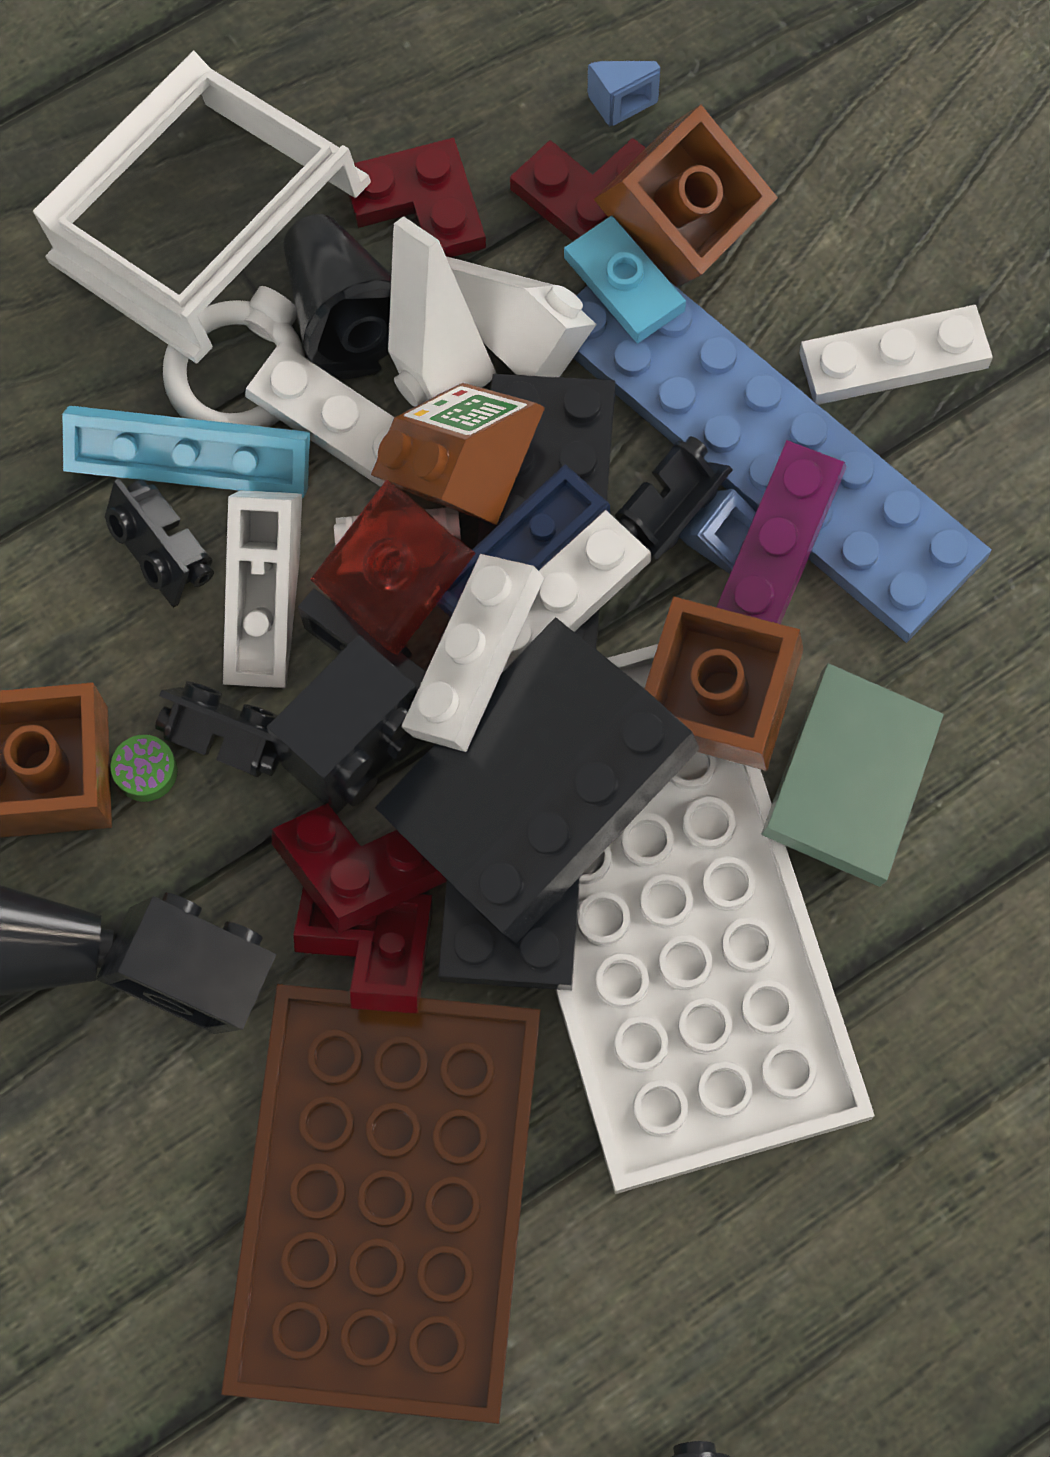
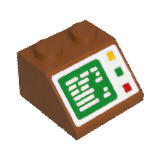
[371,383,545,525]

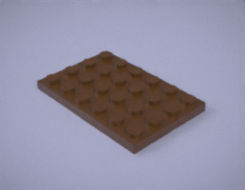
[221,984,541,1424]

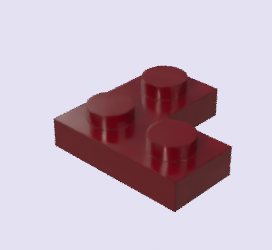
[348,137,486,257]
[510,138,645,241]
[272,803,447,934]
[293,887,433,1014]

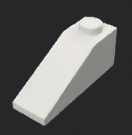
[388,216,497,407]
[446,256,597,377]
[223,490,302,688]

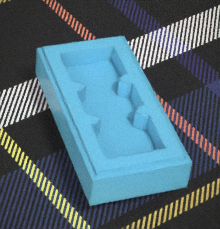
[564,216,686,344]

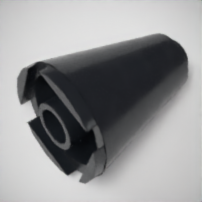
[283,214,392,379]
[0,885,114,996]

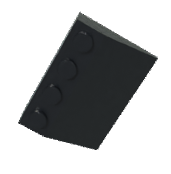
[375,617,700,943]

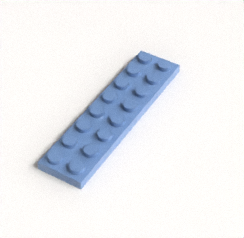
[573,280,992,643]

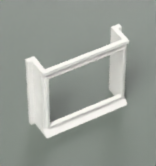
[33,50,371,364]

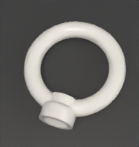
[163,286,305,427]

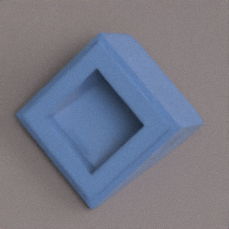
[587,61,660,127]
[680,489,756,574]

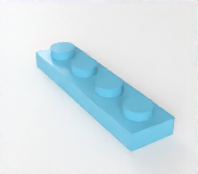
[62,406,310,498]

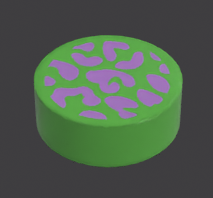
[111,735,178,802]

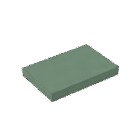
[761,663,944,887]

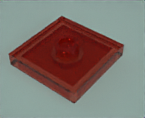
[310,479,476,655]

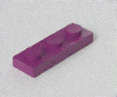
[716,440,847,624]

